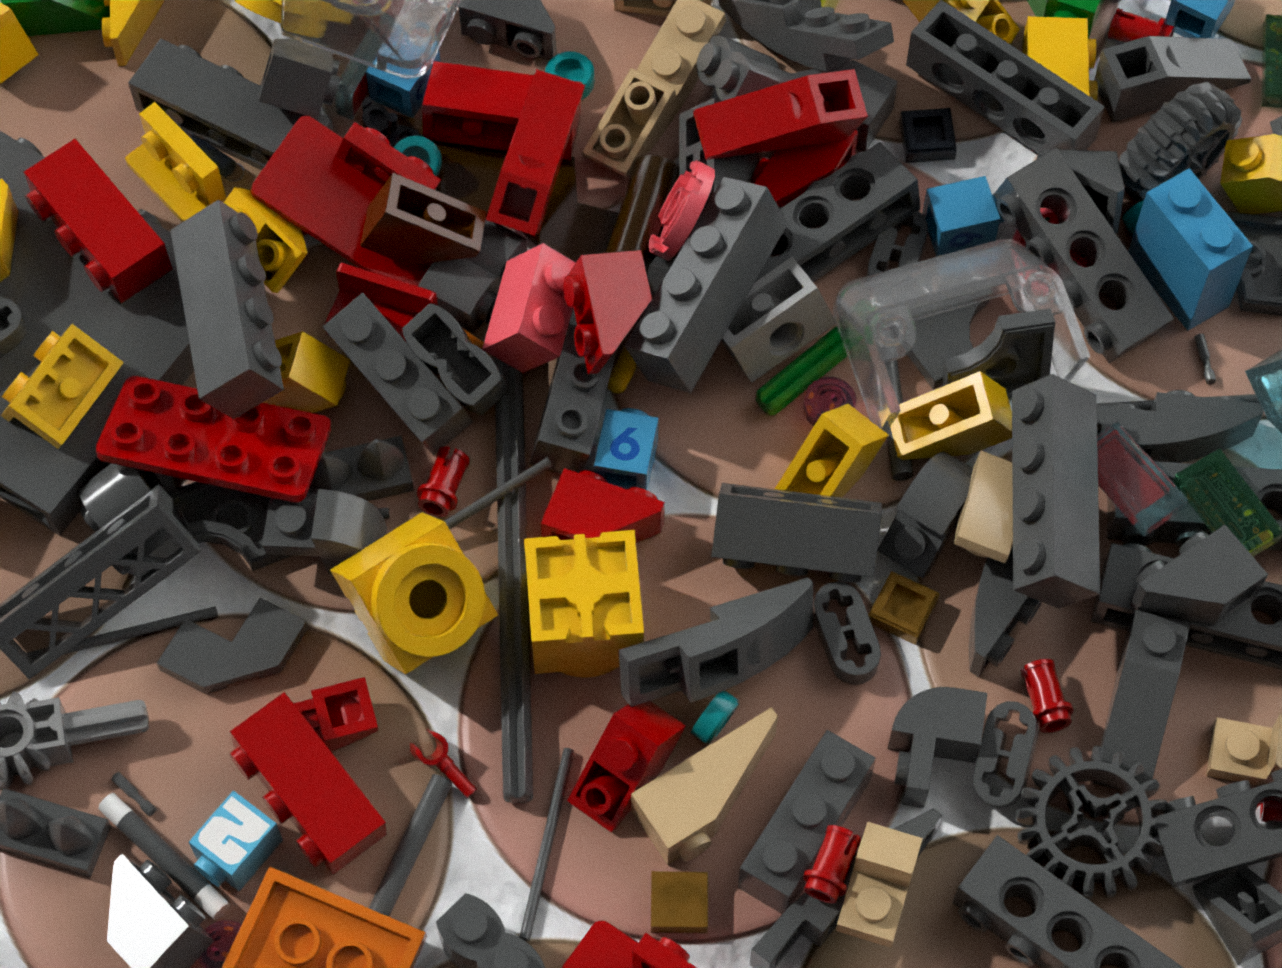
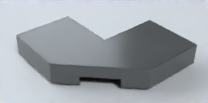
[157,598,309,694]

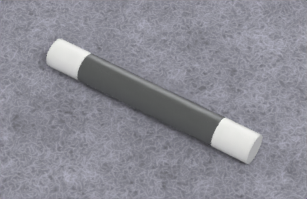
[98,793,231,920]

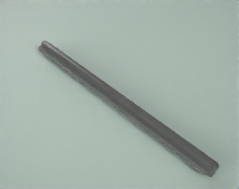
[494,357,533,803]

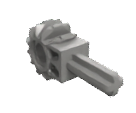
[0,691,149,789]

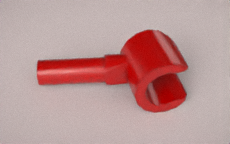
[410,729,477,798]

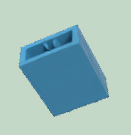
[1128,168,1253,331]

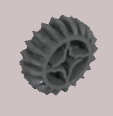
[1119,81,1242,202]
[1016,746,1169,899]

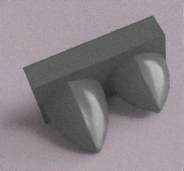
[306,435,414,501]
[0,788,111,877]

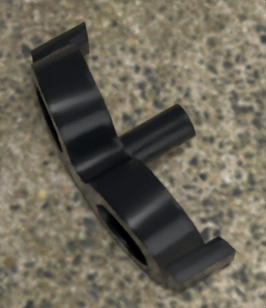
[362,96,421,148]

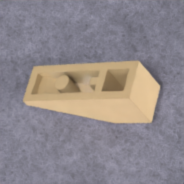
[631,707,778,865]

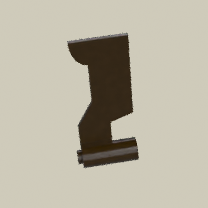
[387,114,679,274]

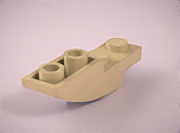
[582,0,727,177]

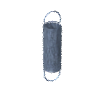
[184,131,244,181]

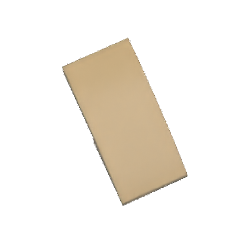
[954,450,1013,563]

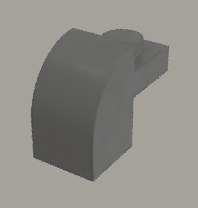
[877,451,973,578]
[262,489,387,574]
[887,687,988,808]

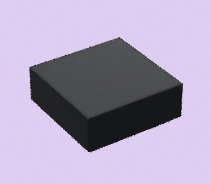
[899,108,957,163]

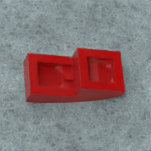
[294,677,379,752]

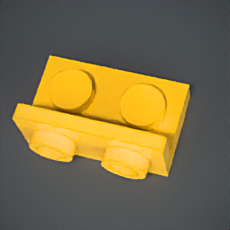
[125,102,226,222]
[0,324,124,449]

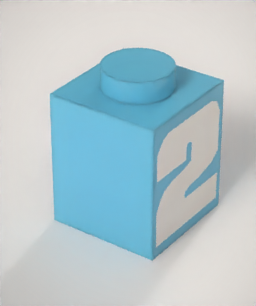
[189,790,283,891]

